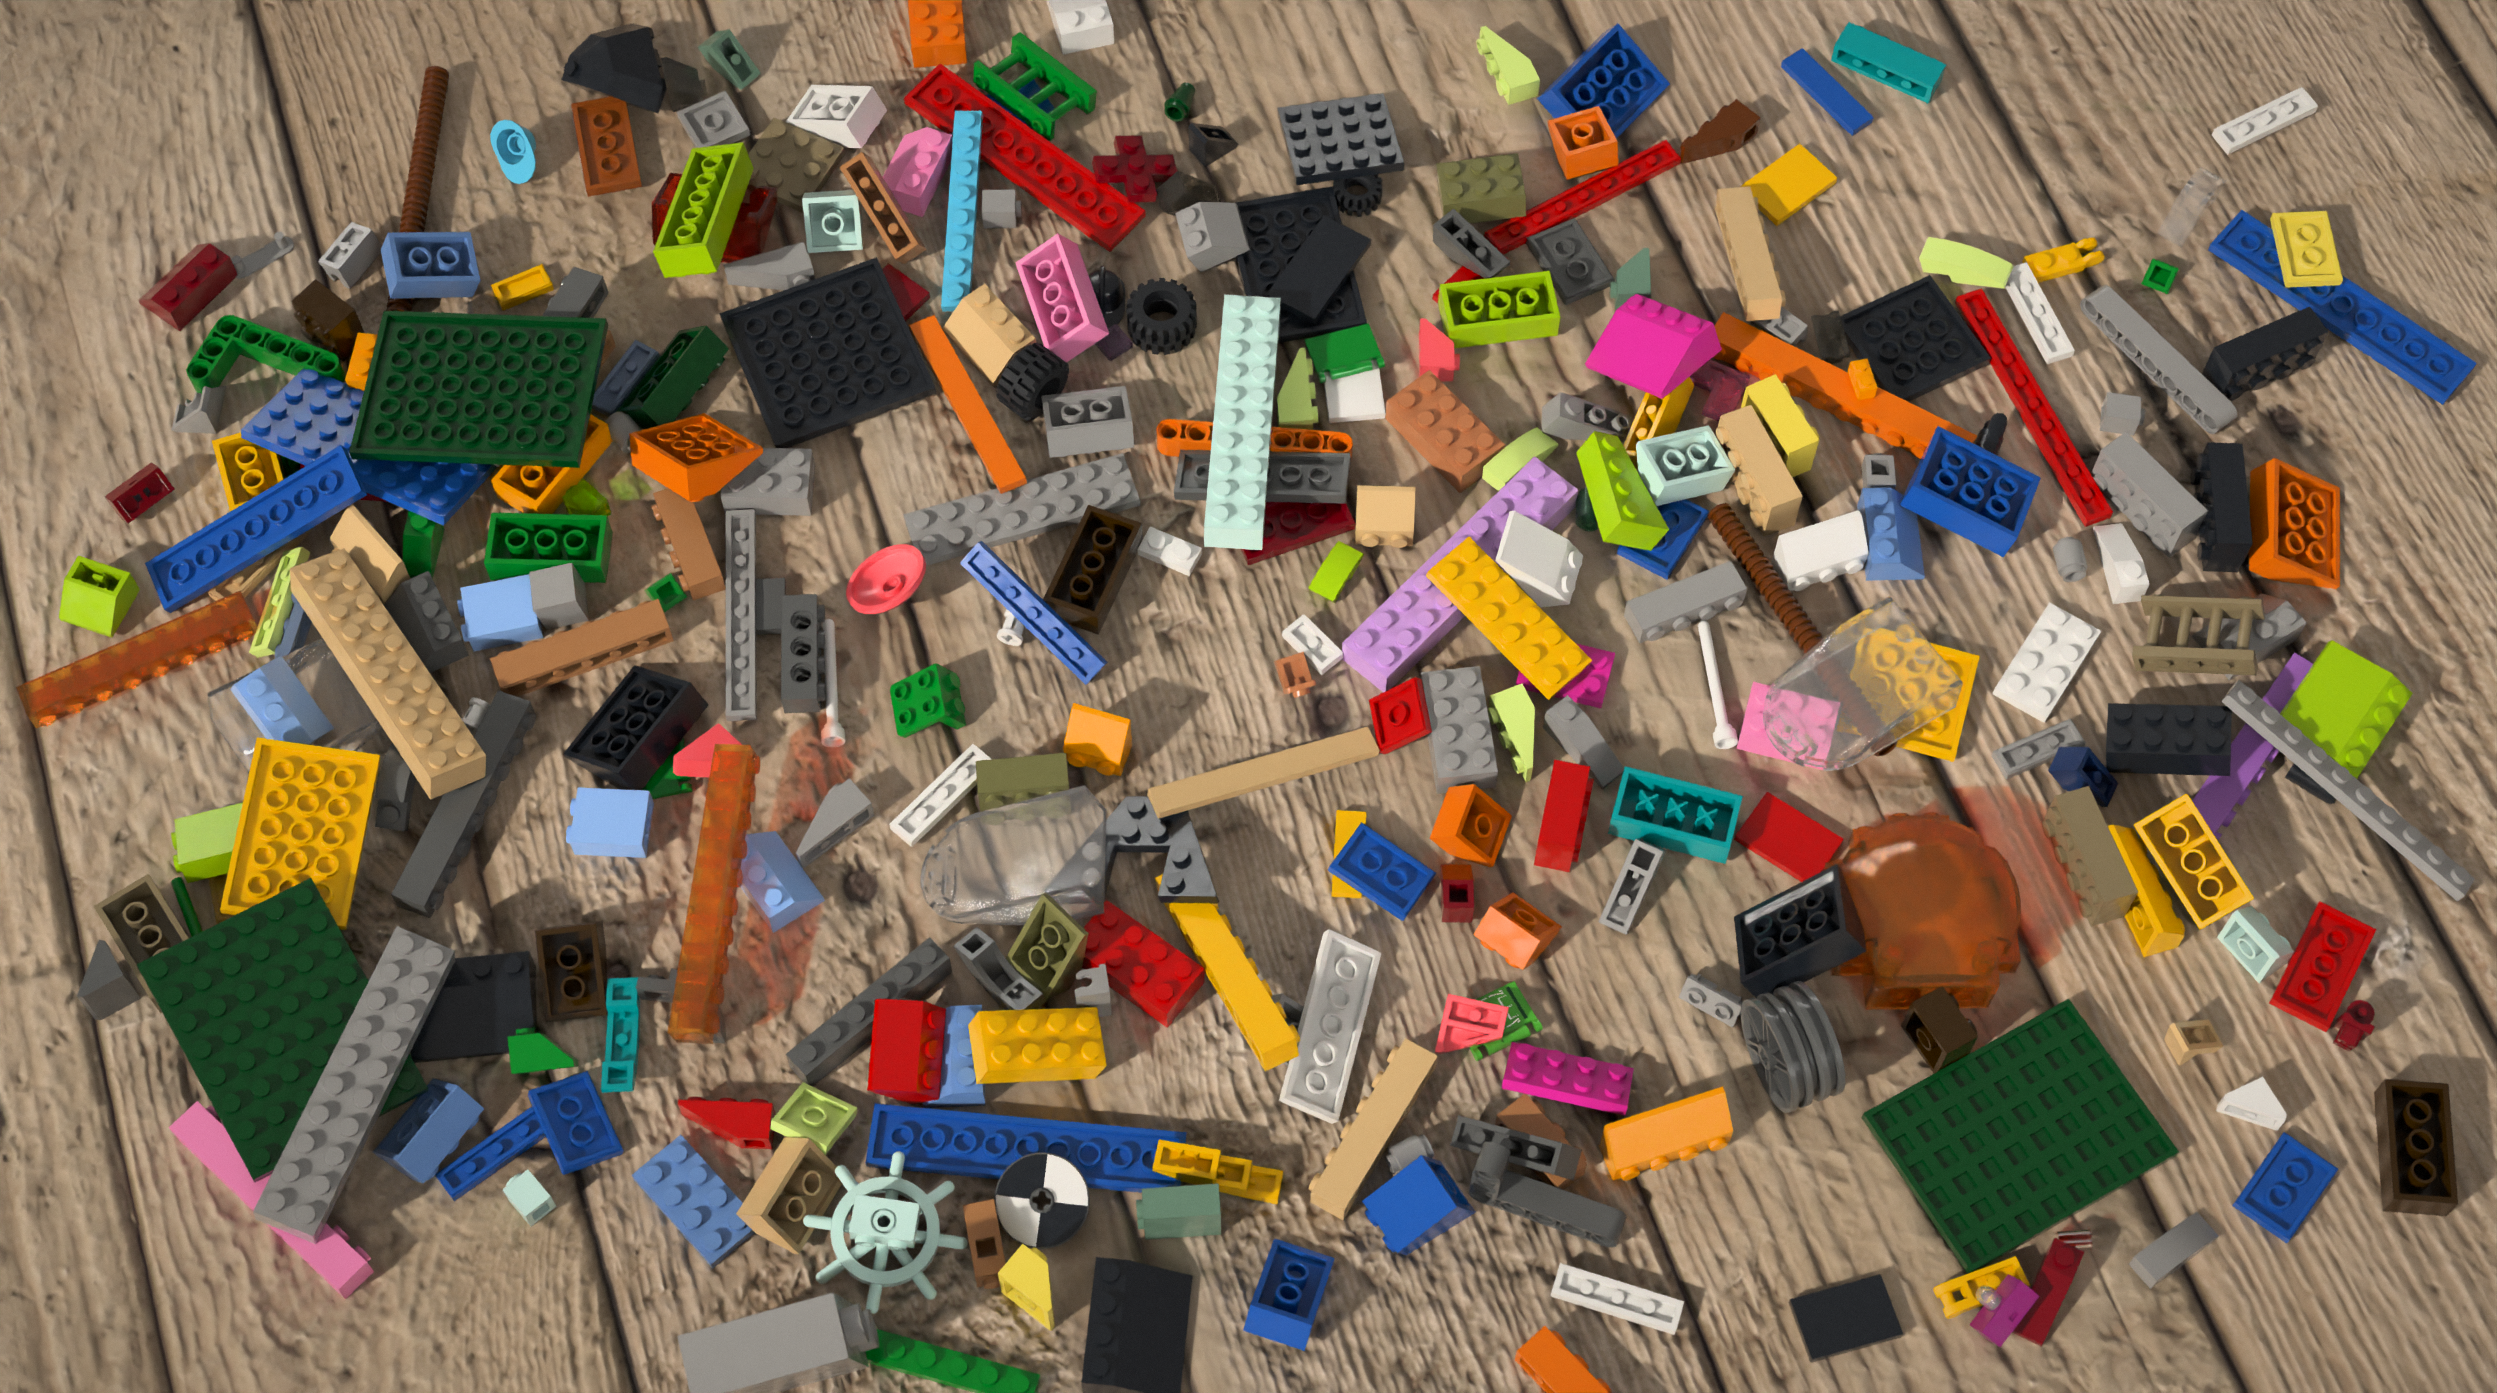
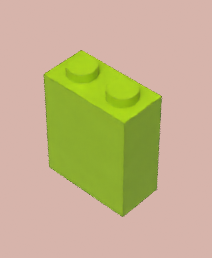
[171,802,243,883]

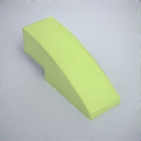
[1919,237,2013,289]
[1482,427,1558,491]

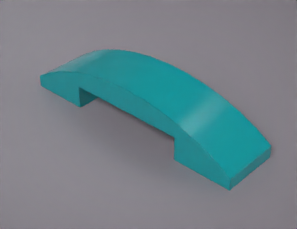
[601,977,640,1093]

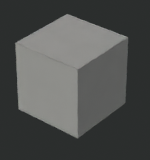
[529,563,589,630]

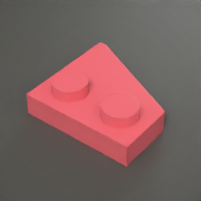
[1435,994,1509,1054]

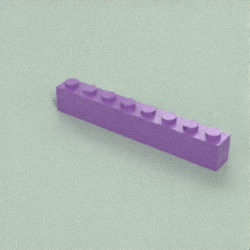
[2192,652,2313,841]

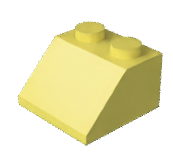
[998,1244,1055,1331]

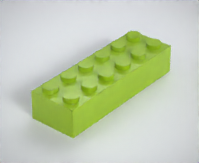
[653,142,754,278]

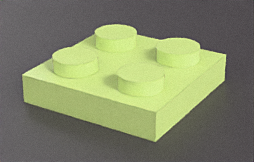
[770,1082,857,1155]

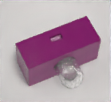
[1969,1274,2040,1347]

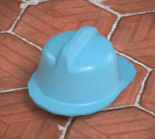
[490,120,536,184]

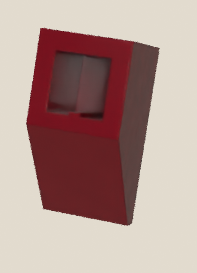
[1440,864,1474,923]

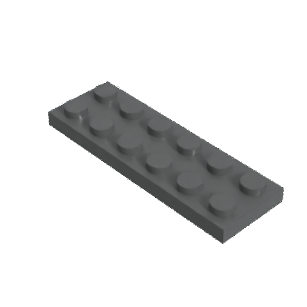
[1174,450,1351,504]

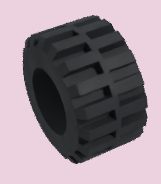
[1126,278,1197,355]
[996,343,1069,421]

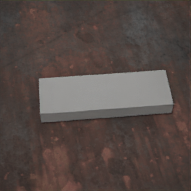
[1991,719,2086,780]

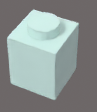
[502,1170,556,1227]

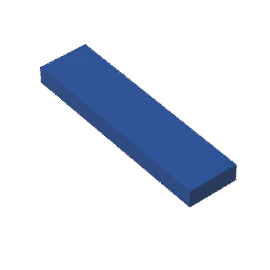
[1781,48,1874,136]
[435,1107,546,1201]

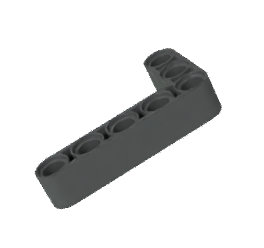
[1469,1141,1627,1248]

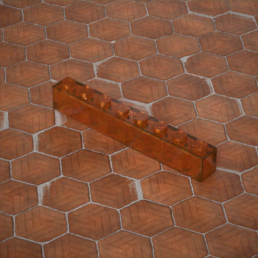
[16,591,258,729]

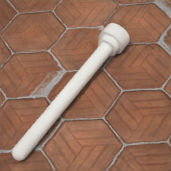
[821,619,845,748]
[1698,621,1738,749]

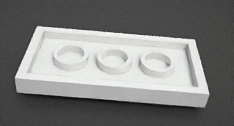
[1992,602,2101,723]

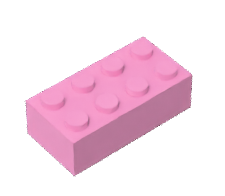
[1016,234,1109,363]

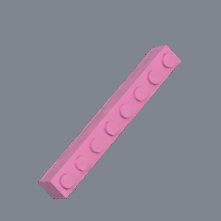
[169,1101,374,1299]

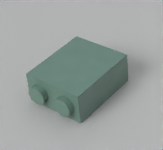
[1136,1184,1221,1240]

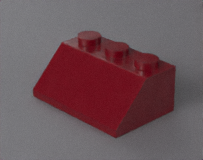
[138,243,238,331]

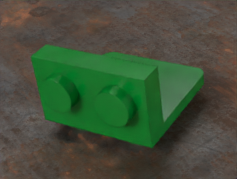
[890,663,966,738]

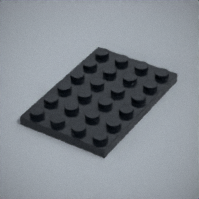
[1236,187,1367,343]

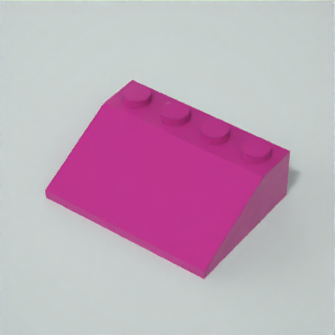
[1585,293,1722,399]

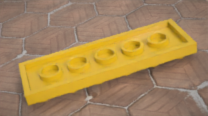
[1426,537,1592,700]

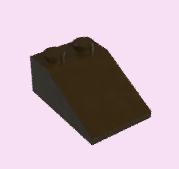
[535,921,608,1022]

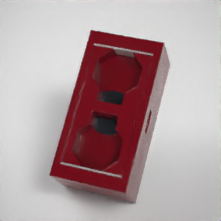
[105,462,175,524]

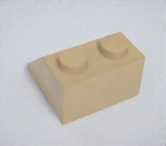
[1355,485,1415,548]

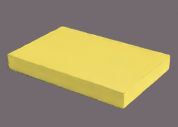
[2270,211,2343,288]

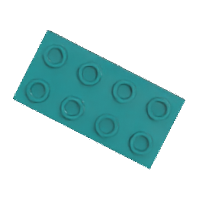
[1608,766,1743,864]

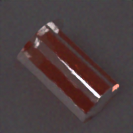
[2056,1226,2092,1252]

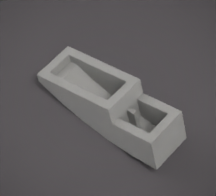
[2129,1212,2219,1289]

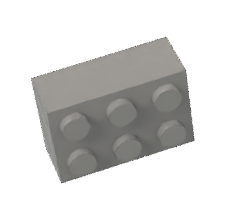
[721,448,816,516]

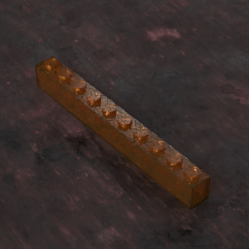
[668,744,760,1044]

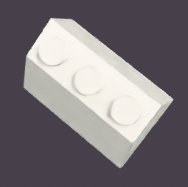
[1771,510,1869,591]

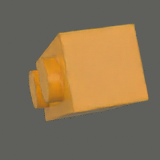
[1848,359,1877,400]

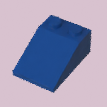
[1243,1238,1335,1351]

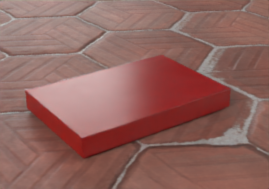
[1734,792,1844,882]

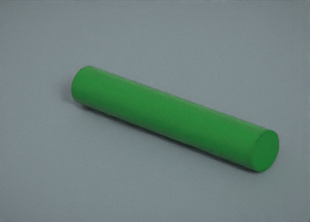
[171,877,203,937]

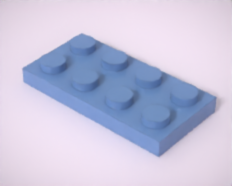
[631,1135,755,1268]

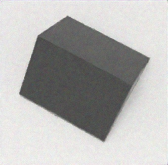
[77,939,141,1020]

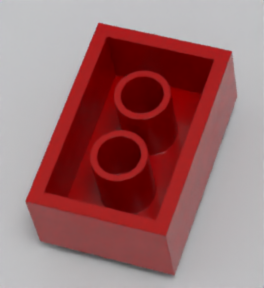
[1534,759,1594,872]

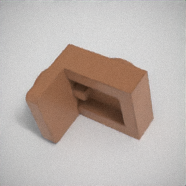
[1274,652,1316,698]

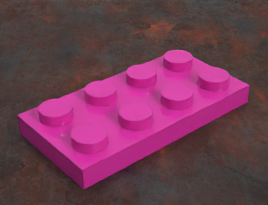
[1502,1042,1634,1116]

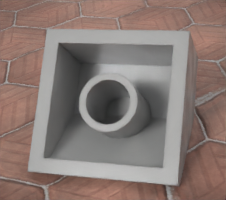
[1175,202,1250,272]

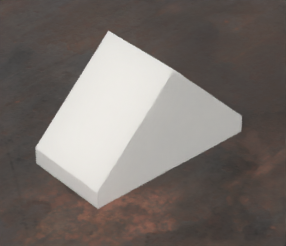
[2216,1077,2287,1131]

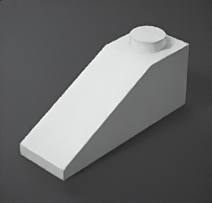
[2093,523,2149,604]

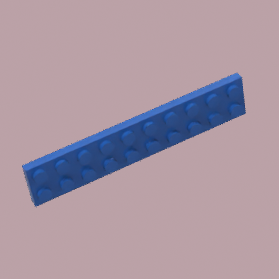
[2208,210,2477,405]
[865,1104,1187,1193]

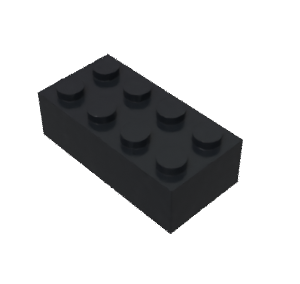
[2202,306,2328,401]
[2190,442,2253,573]
[2106,703,2232,776]

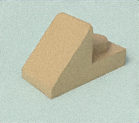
[2165,1020,2224,1065]

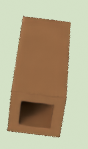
[962,1199,1006,1289]

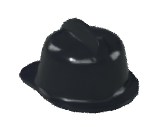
[1089,266,1126,329]

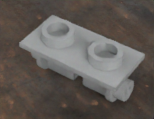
[1678,973,1743,1028]

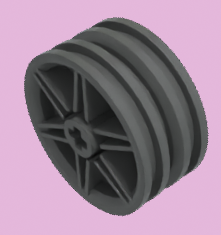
[1741,981,1846,1113]

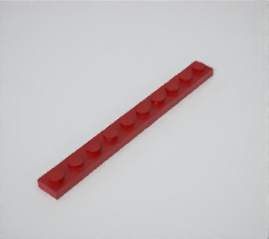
[1955,288,2113,527]

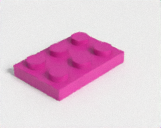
[1516,643,1615,708]

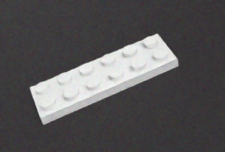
[1279,929,1381,1124]

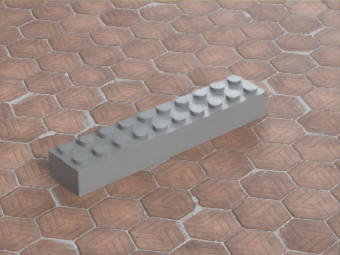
[253,926,455,1244]

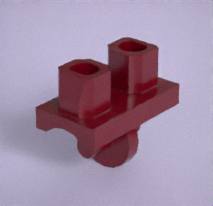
[2333,1000,2375,1052]

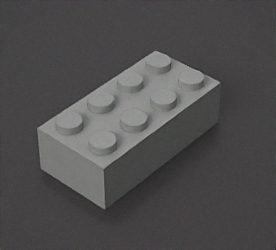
[2091,432,2208,558]
[1421,666,1498,794]

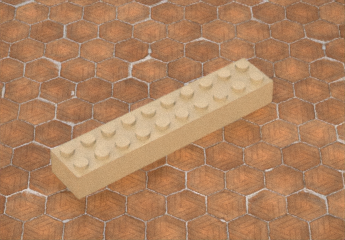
[290,548,486,800]

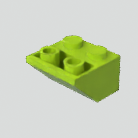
[59,555,140,638]

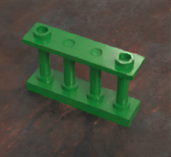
[973,32,1097,141]

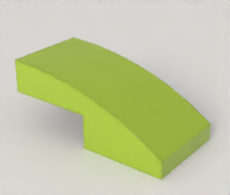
[1308,541,1364,603]

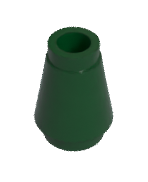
[1164,82,1196,122]

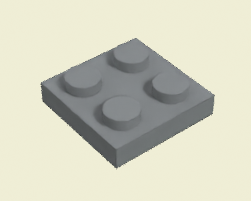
[677,90,750,148]

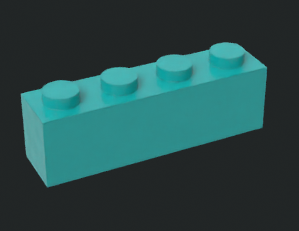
[1831,22,1946,103]

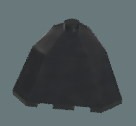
[561,23,667,114]

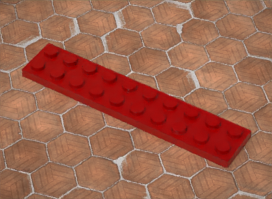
[904,63,1146,252]

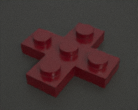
[1092,135,1178,202]

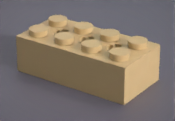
[1716,405,1803,537]

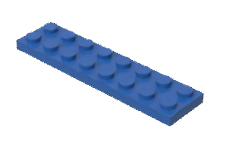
[145,445,367,613]

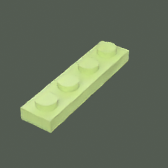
[249,547,310,658]

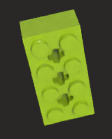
[1438,271,1560,349]

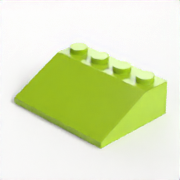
[2280,640,2413,779]

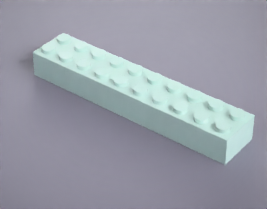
[1204,295,1281,550]

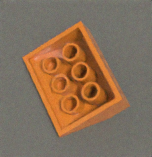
[629,413,763,502]
[2249,458,2340,589]

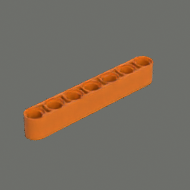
[1156,419,1353,461]

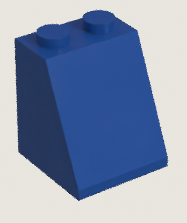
[1362,1155,1476,1255]

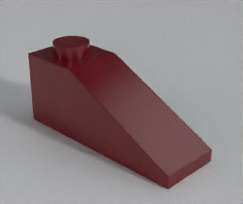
[2012,1238,2085,1346]

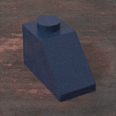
[2048,747,2119,807]

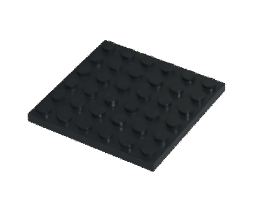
[720,257,936,448]

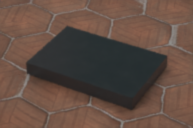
[1789,1274,1903,1363]

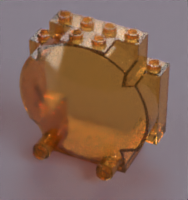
[1823,812,2021,1010]

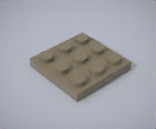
[747,118,845,213]

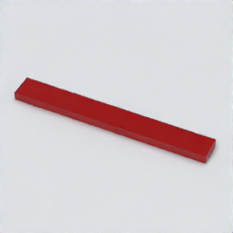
[1484,140,1681,255]

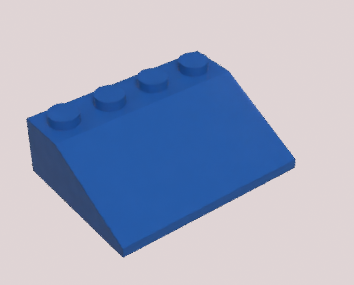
[1537,23,1670,138]
[1900,426,2041,557]

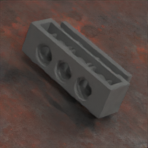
[781,594,825,714]

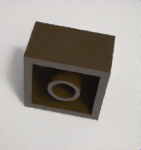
[291,279,364,362]
[1901,986,1978,1073]

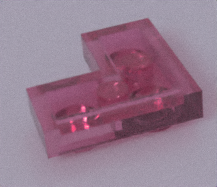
[1690,360,1751,422]

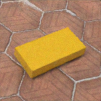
[491,264,554,311]

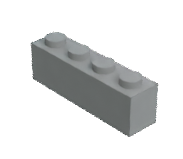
[1624,561,1747,643]

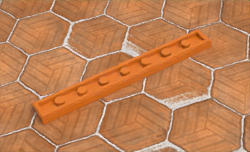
[909,315,1027,494]

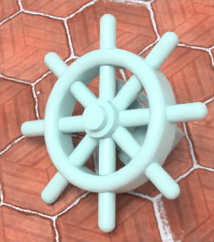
[803,1151,968,1314]

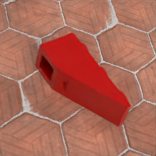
[678,1096,776,1149]

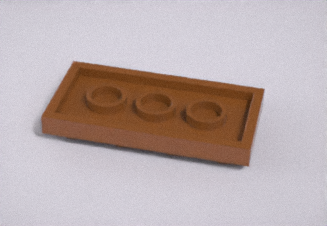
[571,97,642,197]

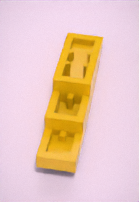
[1152,1139,1283,1205]

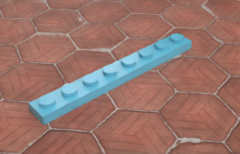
[941,111,983,312]

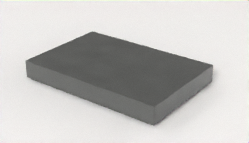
[1526,218,1615,305]

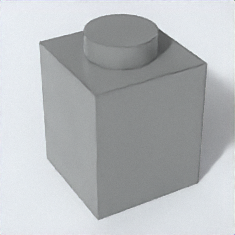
[982,189,1022,228]
[2100,392,2145,436]

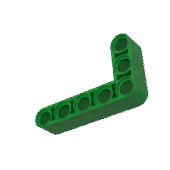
[186,315,346,394]

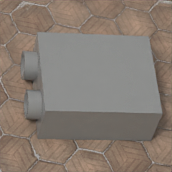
[677,1292,879,1393]

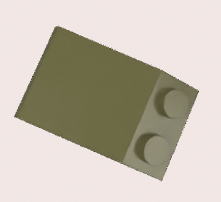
[1006,892,1089,1000]

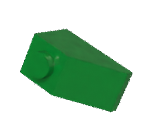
[403,511,445,579]
[508,1028,579,1074]

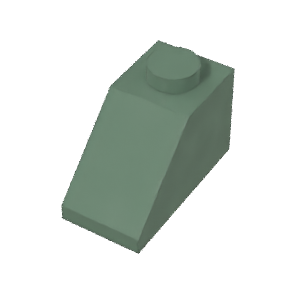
[698,29,761,90]
[1610,248,1651,309]

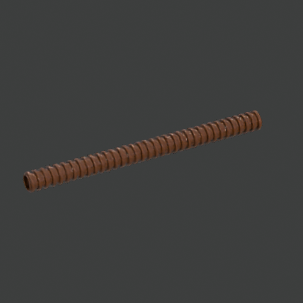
[386,66,449,312]
[1708,503,1897,757]

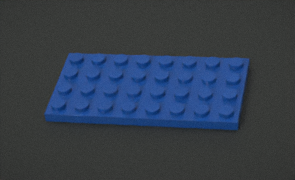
[241,368,498,526]

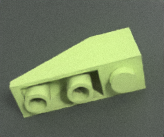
[1476,26,1540,105]
[1277,348,1318,430]
[1487,684,1535,782]

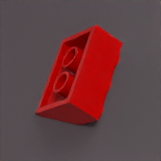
[867,998,946,1105]

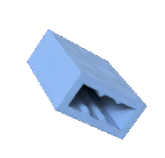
[457,574,543,652]
[566,787,654,858]

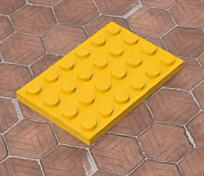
[220,737,381,930]

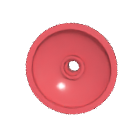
[846,544,926,614]

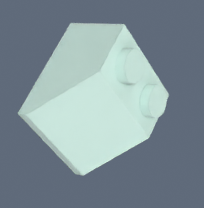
[802,190,863,253]
[2217,906,2294,983]

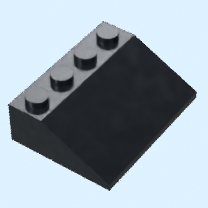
[563,665,708,790]
[1734,864,1867,998]
[410,951,537,1063]
[1081,1257,1193,1393]

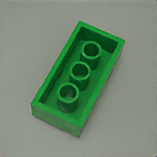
[484,512,613,583]

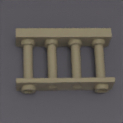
[2132,594,2265,676]

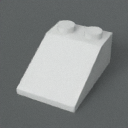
[1046,0,1114,55]
[786,85,887,148]
[1495,511,1583,607]

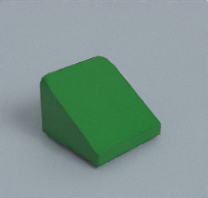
[2141,258,2179,294]
[644,573,687,612]

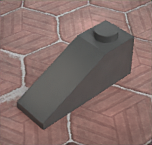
[1433,208,1510,279]

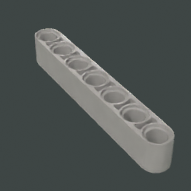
[2080,285,2237,434]

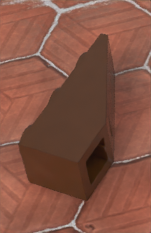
[1680,99,1761,164]

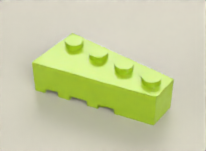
[1576,431,1669,551]

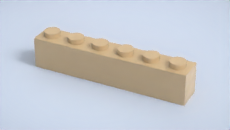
[1715,186,1786,321]
[1308,1038,1438,1220]

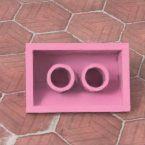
[883,127,953,217]

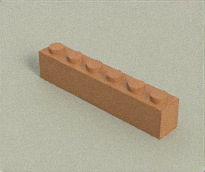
[490,599,674,697]

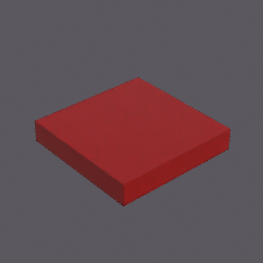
[1369,677,1432,755]

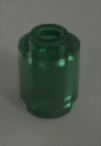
[1575,488,1599,532]

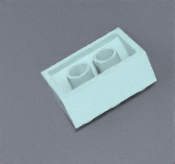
[1636,425,1735,506]

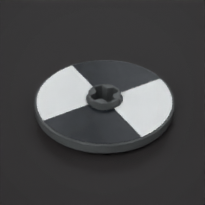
[994,1153,1090,1249]

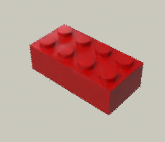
[1082,900,1205,1028]

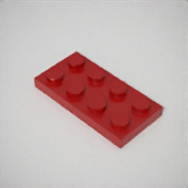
[2269,901,2377,1032]

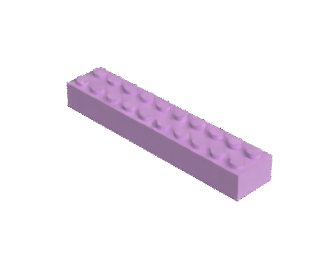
[1342,456,1578,692]

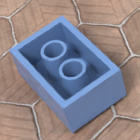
[381,232,481,299]

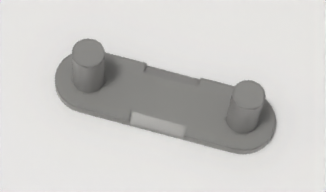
[231,232,294,279]

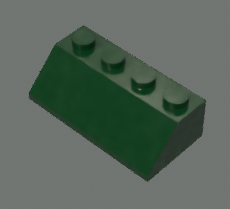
[615,325,729,429]

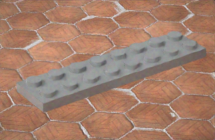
[903,453,1140,566]

